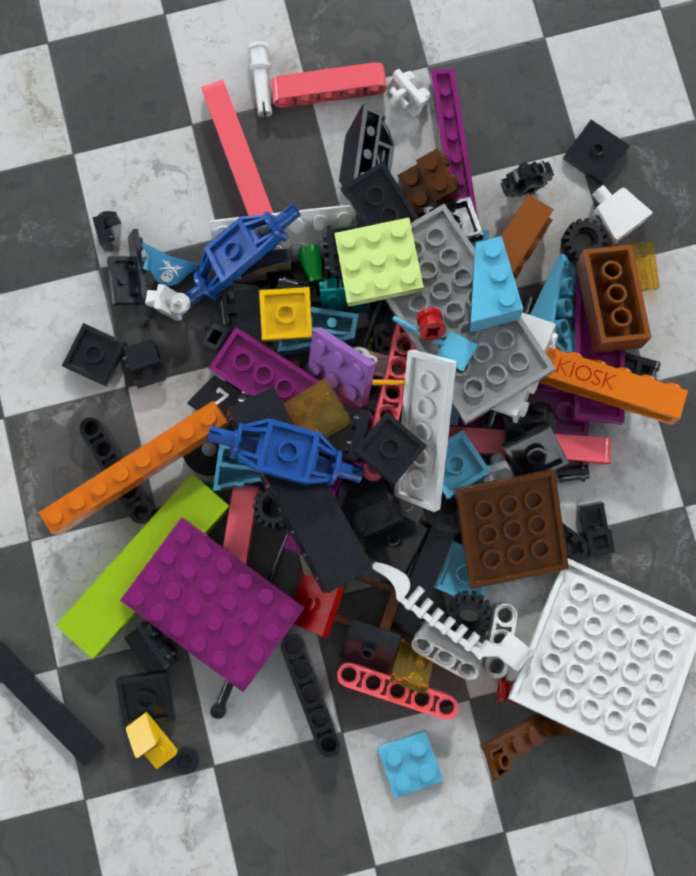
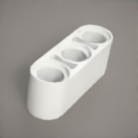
[482,603,517,678]
[411,621,484,680]

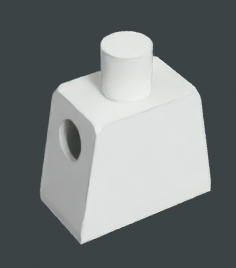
[592,185,653,247]

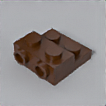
[397,149,461,218]

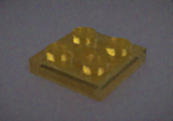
[283,378,352,438]

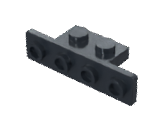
[107,229,152,328]

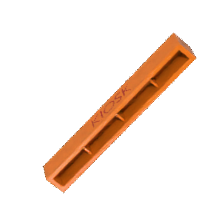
[539,346,688,425]
[39,401,229,535]

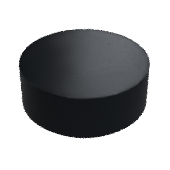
[172,747,199,775]

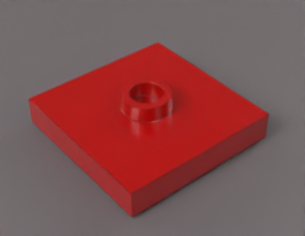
[294,573,344,638]

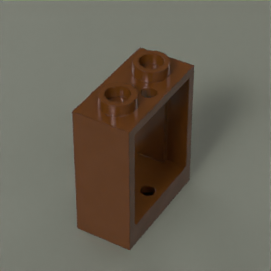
[334,575,399,631]

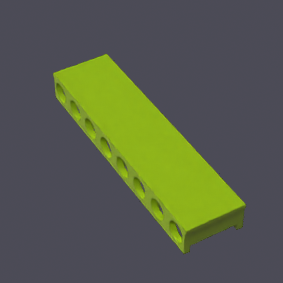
[56,473,230,660]

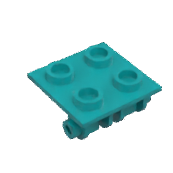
[319,277,370,314]

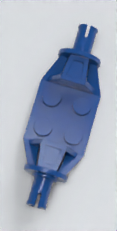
[185,203,301,308]
[207,418,364,486]

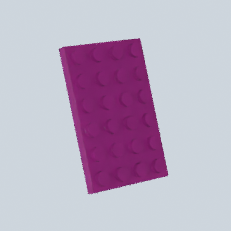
[120,517,305,692]

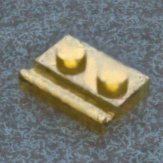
[618,241,660,291]
[389,638,433,694]

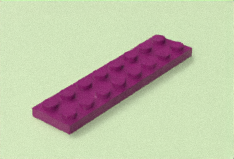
[208,327,376,473]

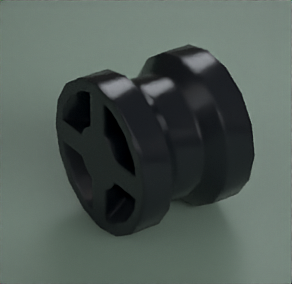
[371,329,399,355]

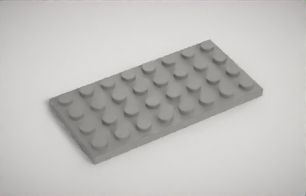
[385,204,556,425]

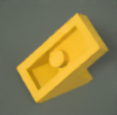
[126,712,178,769]

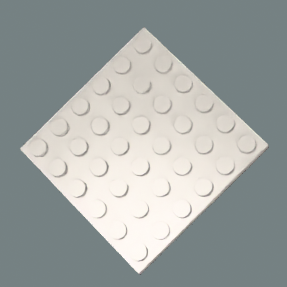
[508,559,696,767]

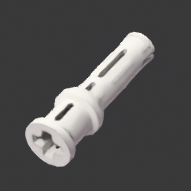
[248,41,272,117]

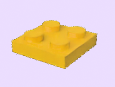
[259,287,313,342]

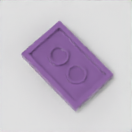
[307,327,376,408]

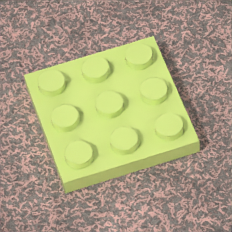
[335,218,424,307]

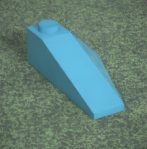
[530,254,576,353]

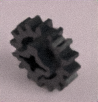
[500,161,554,198]

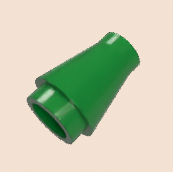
[298,244,323,283]

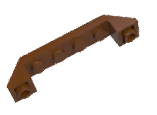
[479,713,577,781]

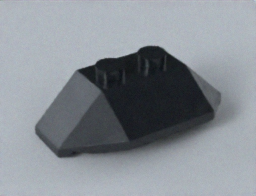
[339,104,394,187]

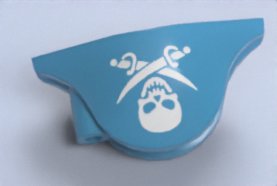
[141,242,200,286]

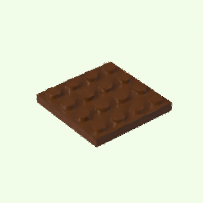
[454,469,569,589]

